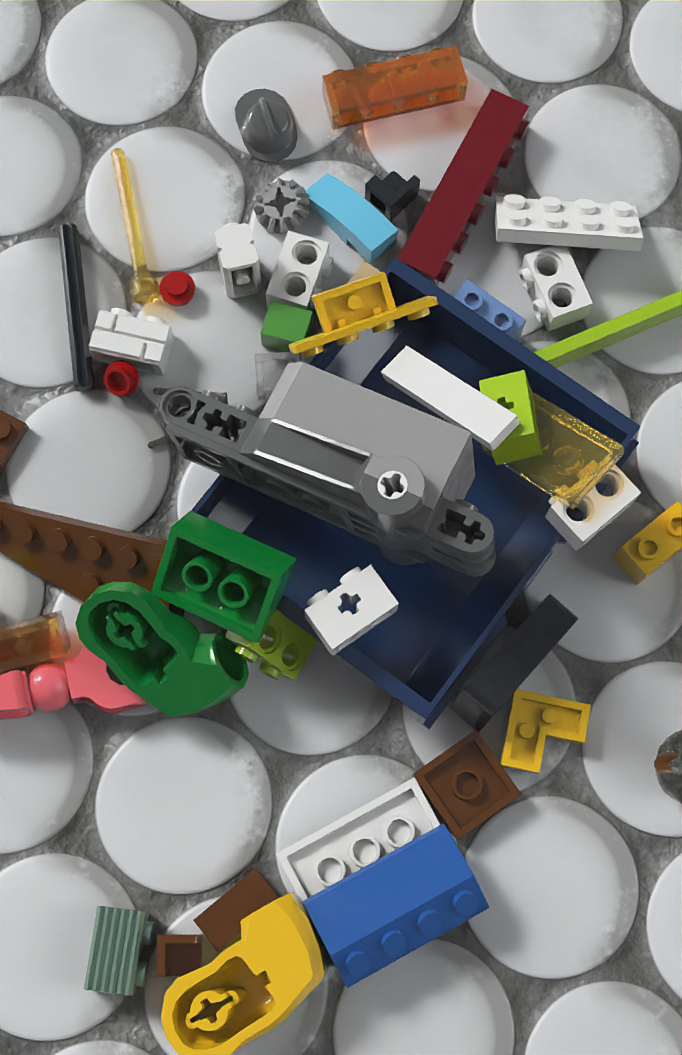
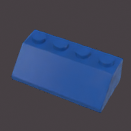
[303,824,490,988]

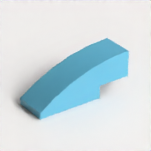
[306,173,398,264]

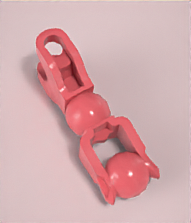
[0,645,148,720]

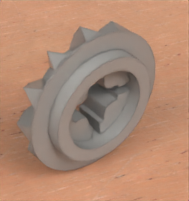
[253,177,310,234]

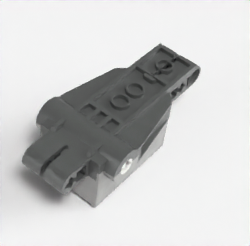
[159,362,496,577]

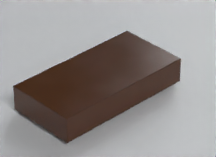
[193,868,279,952]

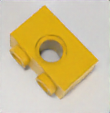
[613,501,682,585]

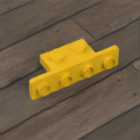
[288,272,438,358]

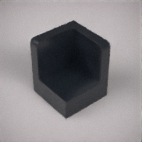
[365,171,420,222]

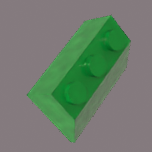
[151,511,297,643]

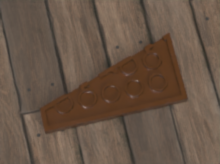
[0,501,184,617]

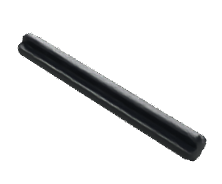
[58,223,95,392]

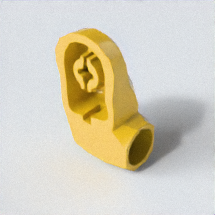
[161,892,327,1055]

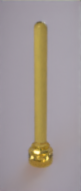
[111,148,160,304]

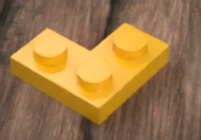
[500,689,591,774]

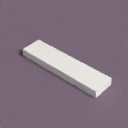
[381,346,520,451]

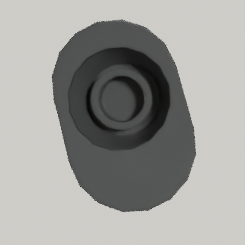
[235,88,298,162]

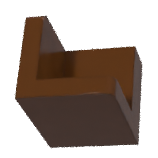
[156,934,202,977]

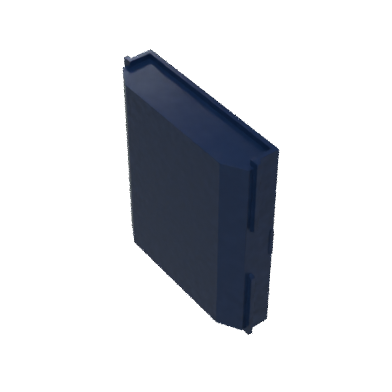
[191,257,641,730]

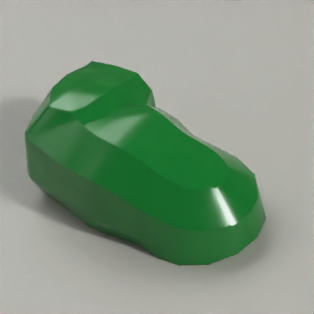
[75,582,249,717]

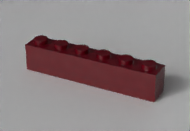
[397,89,530,286]

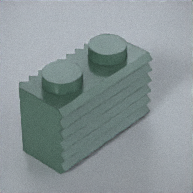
[84,905,154,996]

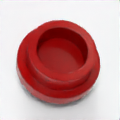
[159,271,195,306]
[104,360,140,396]

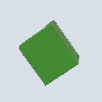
[260,301,313,357]

